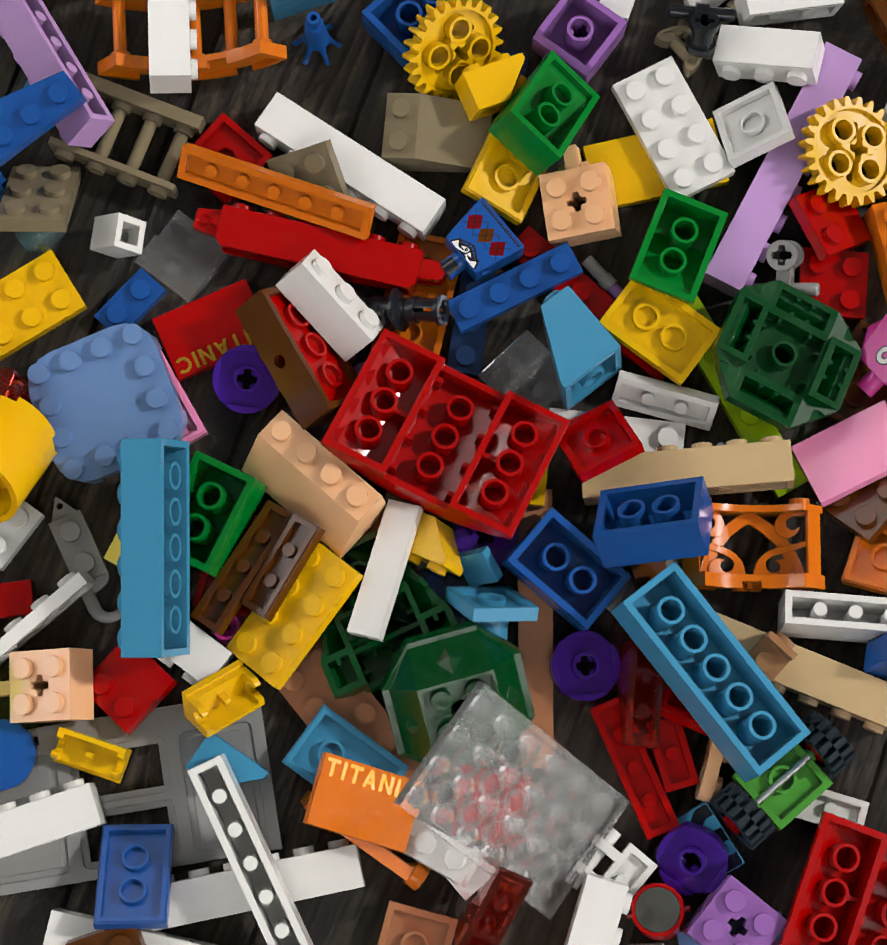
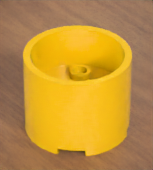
[0,395,57,523]

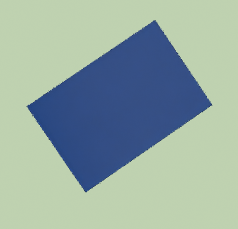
[93,824,175,930]

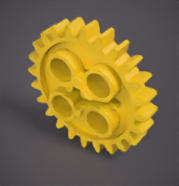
[402,0,503,100]
[798,96,887,208]

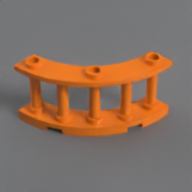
[95,0,287,81]

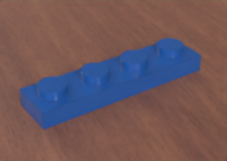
[448,242,583,335]

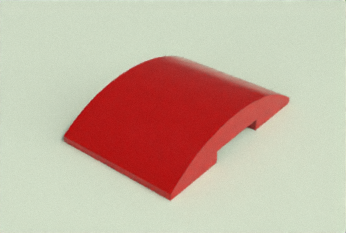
[321,328,570,540]
[779,811,887,945]

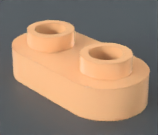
[695,738,728,803]

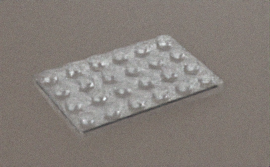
[394,681,630,920]

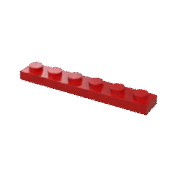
[515,226,666,381]

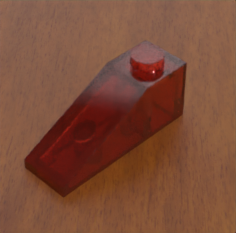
[617,639,663,749]
[454,866,533,945]

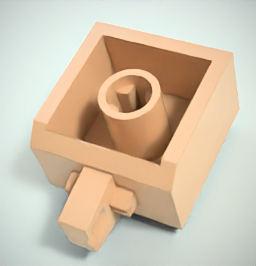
[538,144,622,247]
[0,647,94,723]

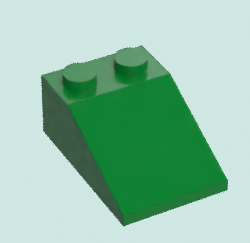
[488,50,600,176]
[628,188,728,305]

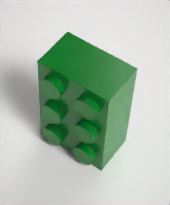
[189,450,267,578]

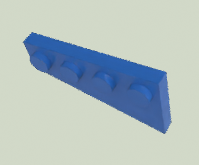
[0,70,87,167]

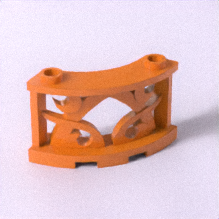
[682,497,825,592]

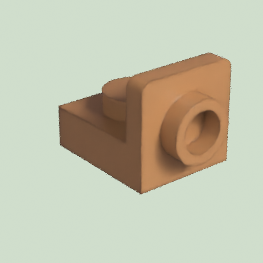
[748,631,798,682]

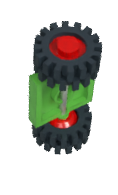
[709,710,856,850]

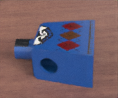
[440,197,524,281]

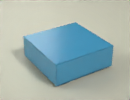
[459,546,503,586]

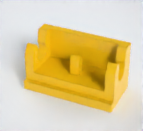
[182,659,265,738]
[50,727,132,784]

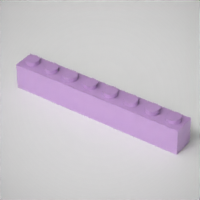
[702,41,863,298]

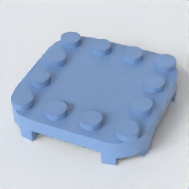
[27,323,189,484]

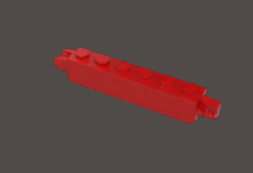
[193,203,446,296]

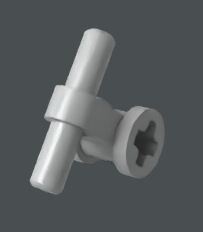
[752,240,820,296]

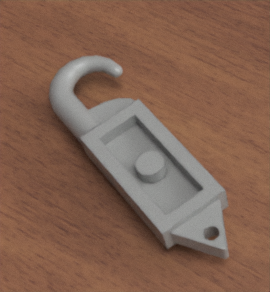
[48,497,121,624]

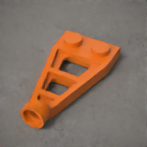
[300,790,431,891]

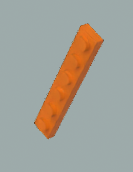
[176,142,376,240]

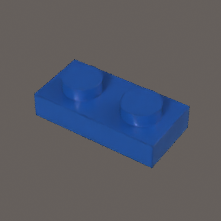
[94,268,167,328]

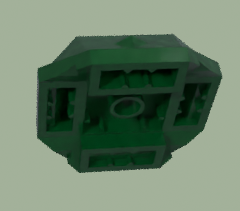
[711,280,863,432]
[380,621,535,770]

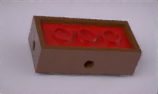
[235,286,358,430]

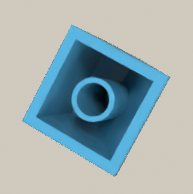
[541,286,622,410]

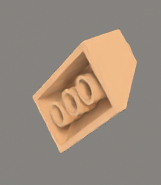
[241,410,386,558]

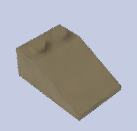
[381,93,494,173]

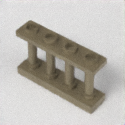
[48,72,207,200]

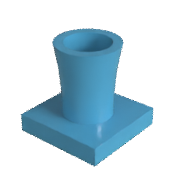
[445,586,539,640]

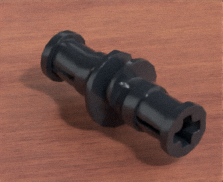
[356,287,449,332]

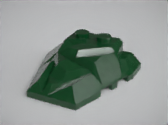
[320,530,458,700]

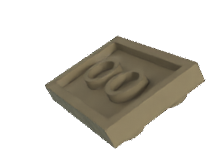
[0,164,81,232]

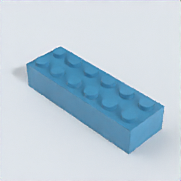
[117,438,190,658]
[611,562,811,783]

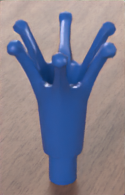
[292,11,342,66]

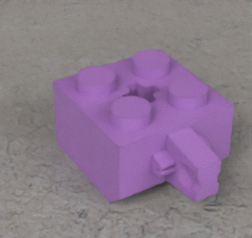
[531,0,627,84]
[681,875,787,945]

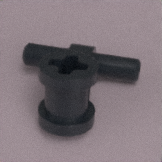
[668,2,736,57]

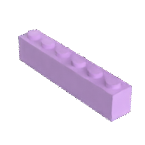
[0,0,115,148]

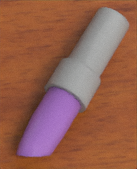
[582,255,623,300]

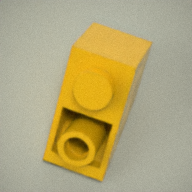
[454,53,525,122]
[408,512,463,577]

